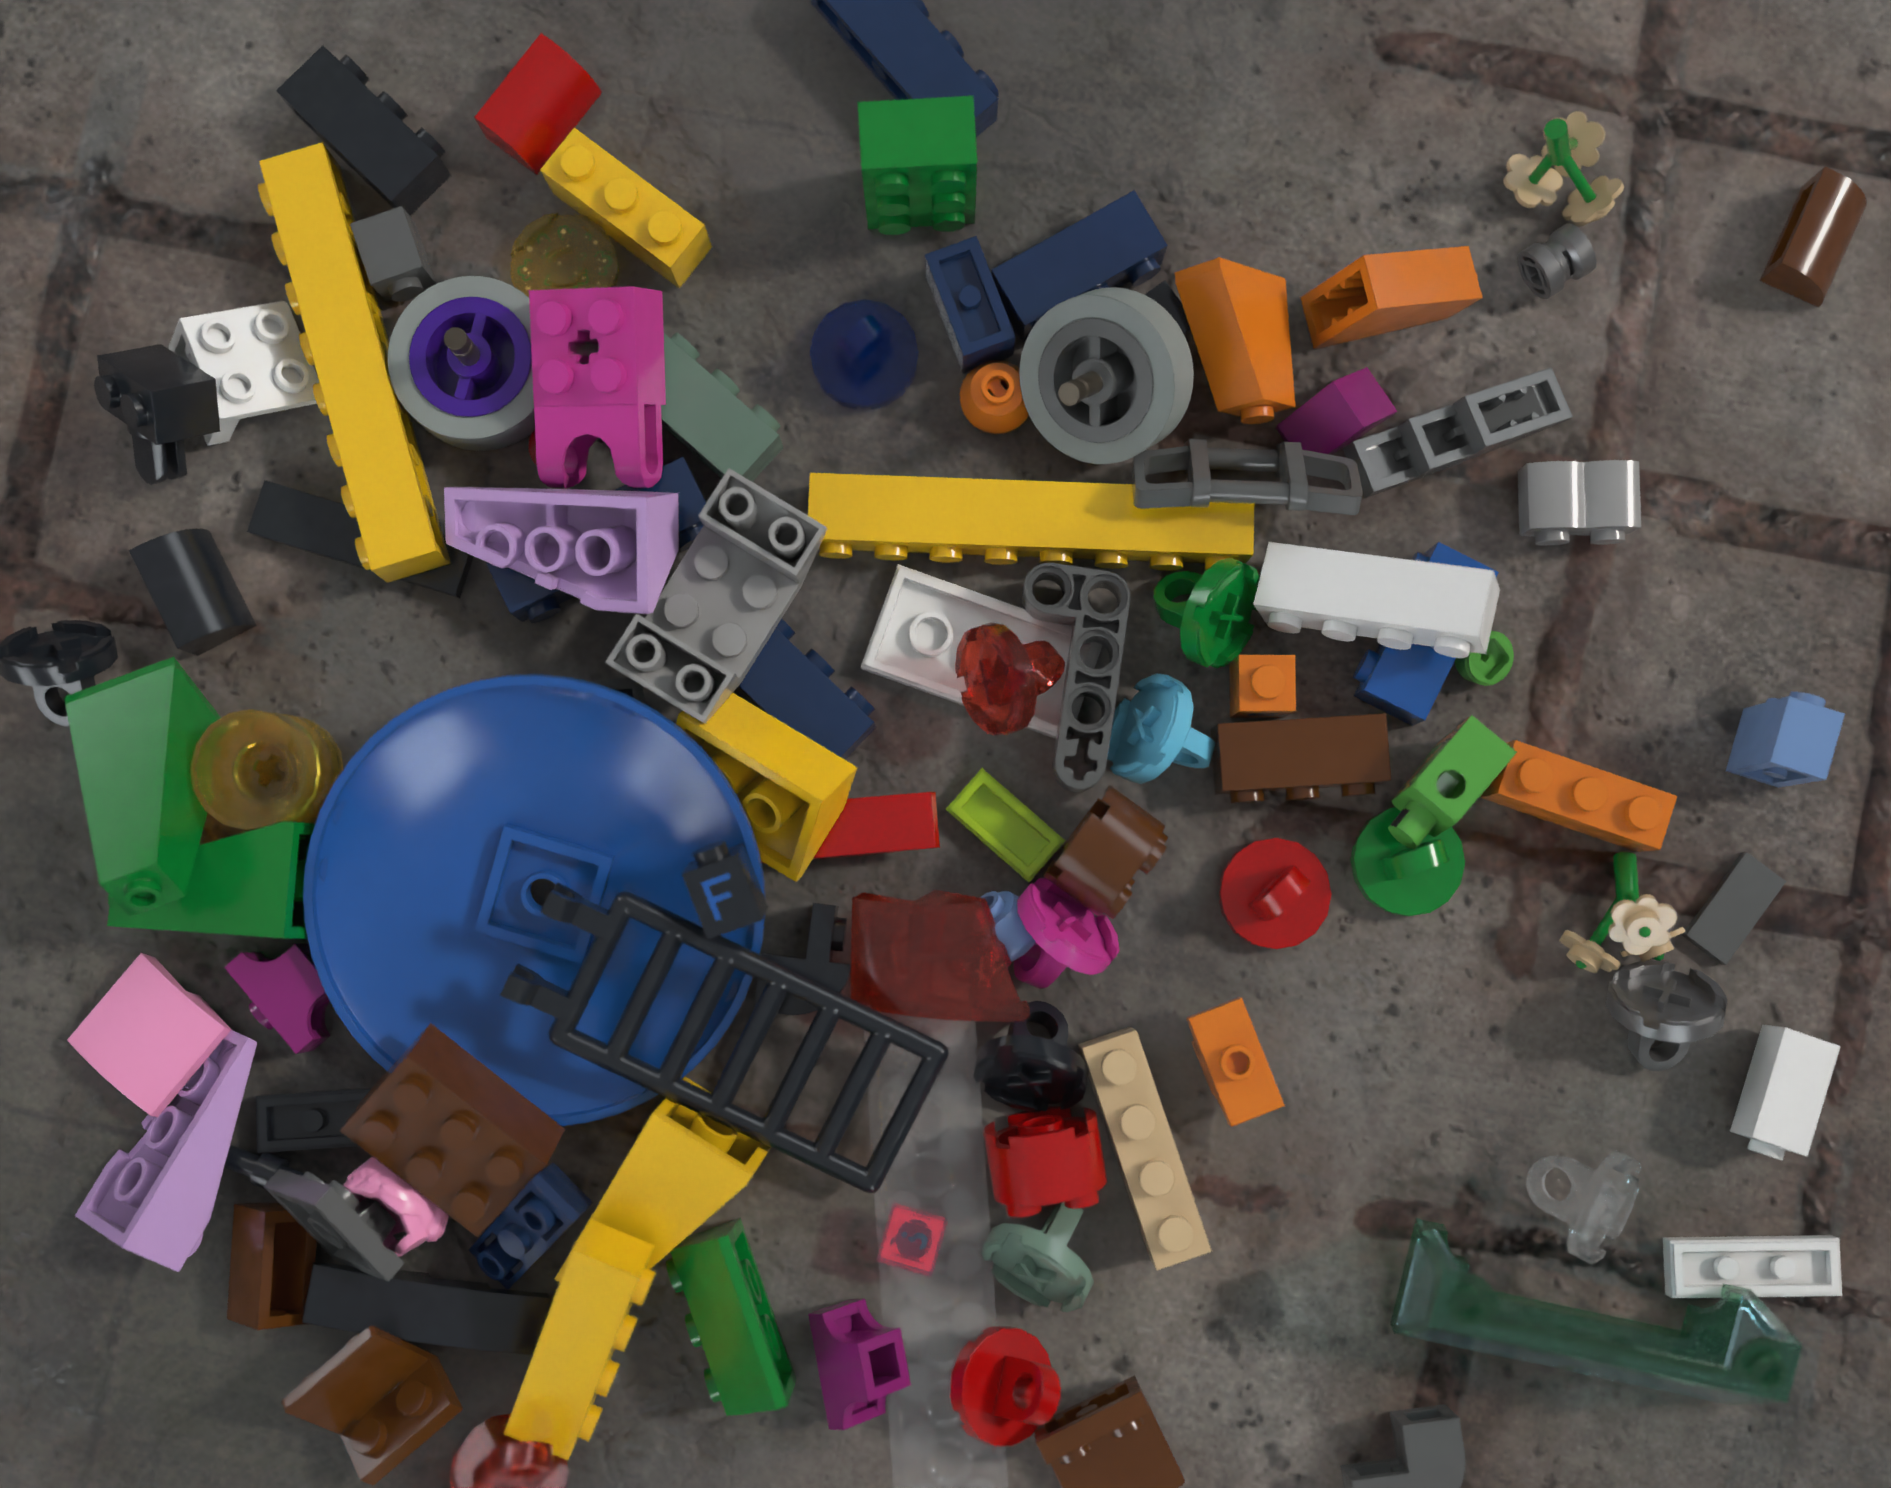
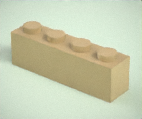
[1078,1027,1212,1270]

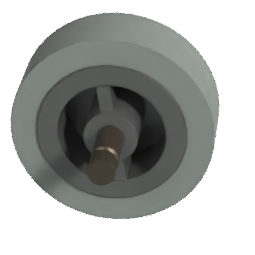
[1019,287,1194,464]

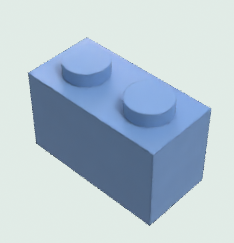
[1726,692,1845,788]

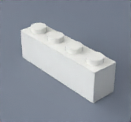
[1253,542,1500,658]

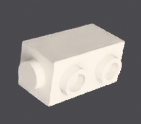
[1730,1025,1841,1161]

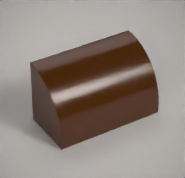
[1759,167,1867,308]
[227,1203,317,1330]

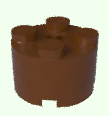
[1043,785,1168,919]

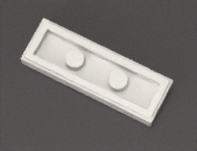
[1663,1235,1842,1298]

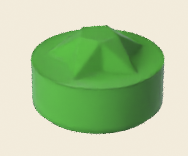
[1455,630,1514,686]

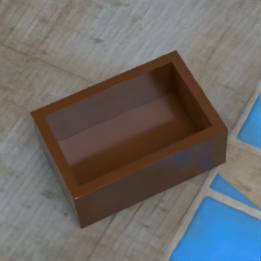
[340,1023,565,1237]

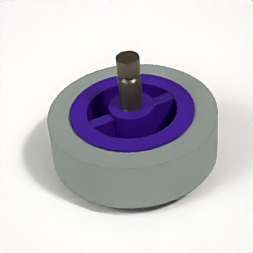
[388,276,535,451]

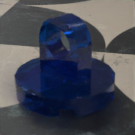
[810,299,919,409]

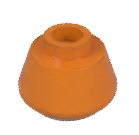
[960,360,1029,434]

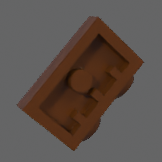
[281,1326,463,1486]
[1034,1375,1185,1488]

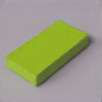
[945,768,1065,883]

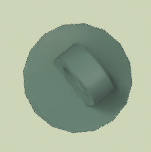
[981,1202,1094,1312]

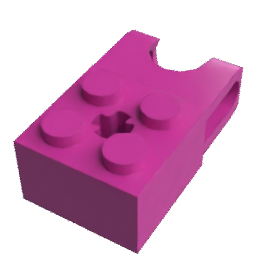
[529,286,666,489]

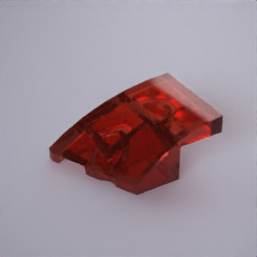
[850,890,1030,1022]

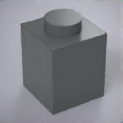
[350,206,436,301]

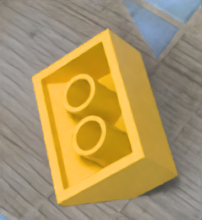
[676,693,858,882]

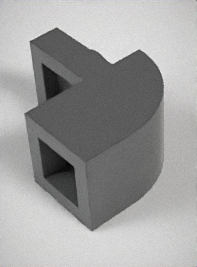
[1340,1404,1466,1488]

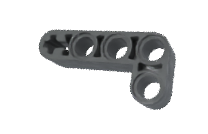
[1022,563,1130,793]

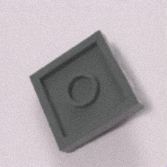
[263,1169,404,1282]

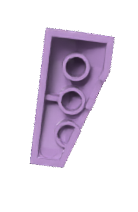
[444,487,679,614]
[75,1030,257,1272]

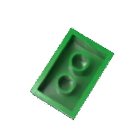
[858,96,977,235]

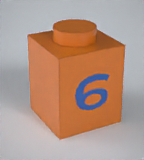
[1229,655,1296,718]

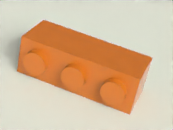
[1480,740,1678,852]

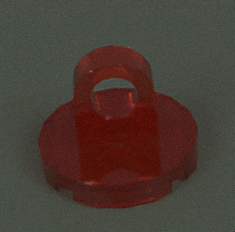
[955,622,1065,736]
[449,1413,569,1488]

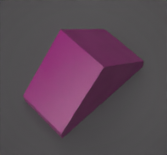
[1276,367,1398,455]

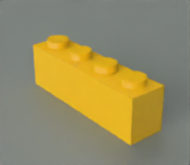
[504,1219,656,1461]

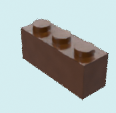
[1210,713,1392,804]

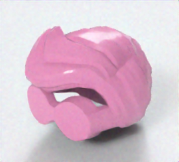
[343,1157,449,1257]

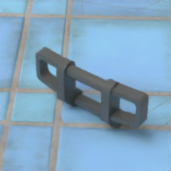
[1132,439,1363,515]

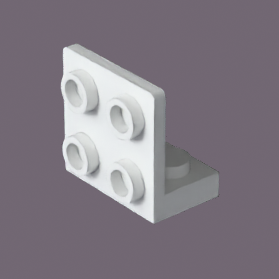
[168,301,319,446]

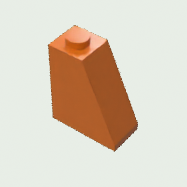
[1300,246,1483,349]
[1175,257,1296,424]

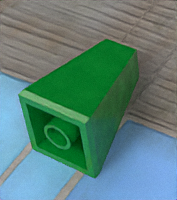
[65,657,229,917]
[107,821,315,939]

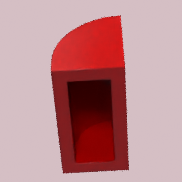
[474,33,602,175]

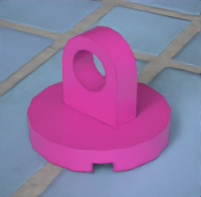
[1013,878,1120,989]

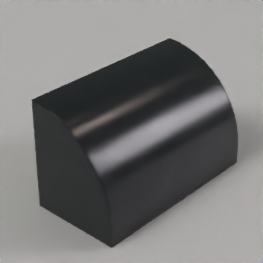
[129,528,257,656]

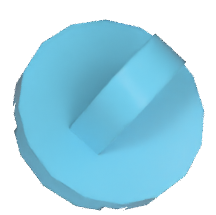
[1107,673,1215,784]

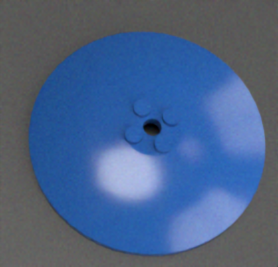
[303,674,766,1126]

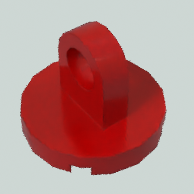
[1219,838,1332,949]
[950,1326,1061,1447]

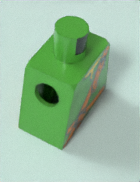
[1388,715,1517,849]

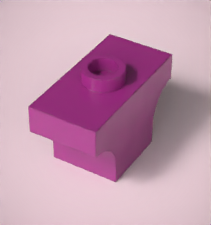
[224,944,331,1054]
[808,1299,911,1430]

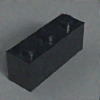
[276,45,451,216]

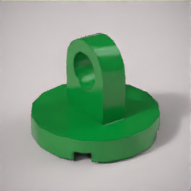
[1154,558,1260,669]
[1350,807,1465,916]

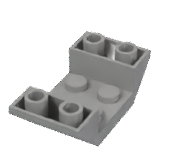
[605,468,827,724]

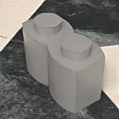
[1517,460,1641,546]

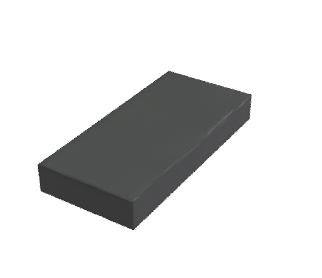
[1682,852,1786,965]

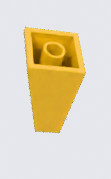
[555,1076,771,1283]

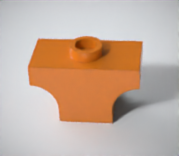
[1186,997,1285,1127]

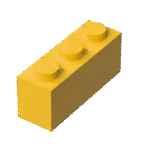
[540,127,712,289]

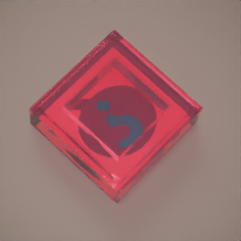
[876,1202,948,1278]

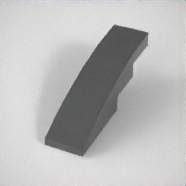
[1343,367,1573,499]

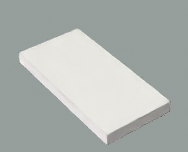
[861,564,1103,740]

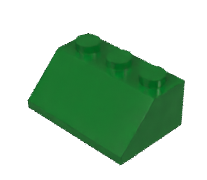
[666,1218,797,1416]

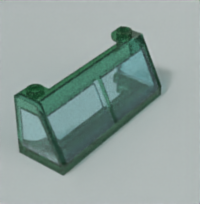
[1390,1218,1803,1405]

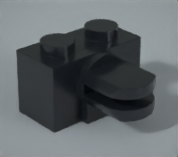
[94,344,220,485]

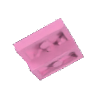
[67,953,232,1117]

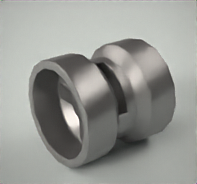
[1517,224,1597,299]

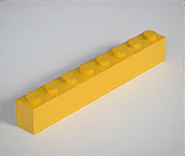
[258,142,451,583]
[808,473,1255,571]

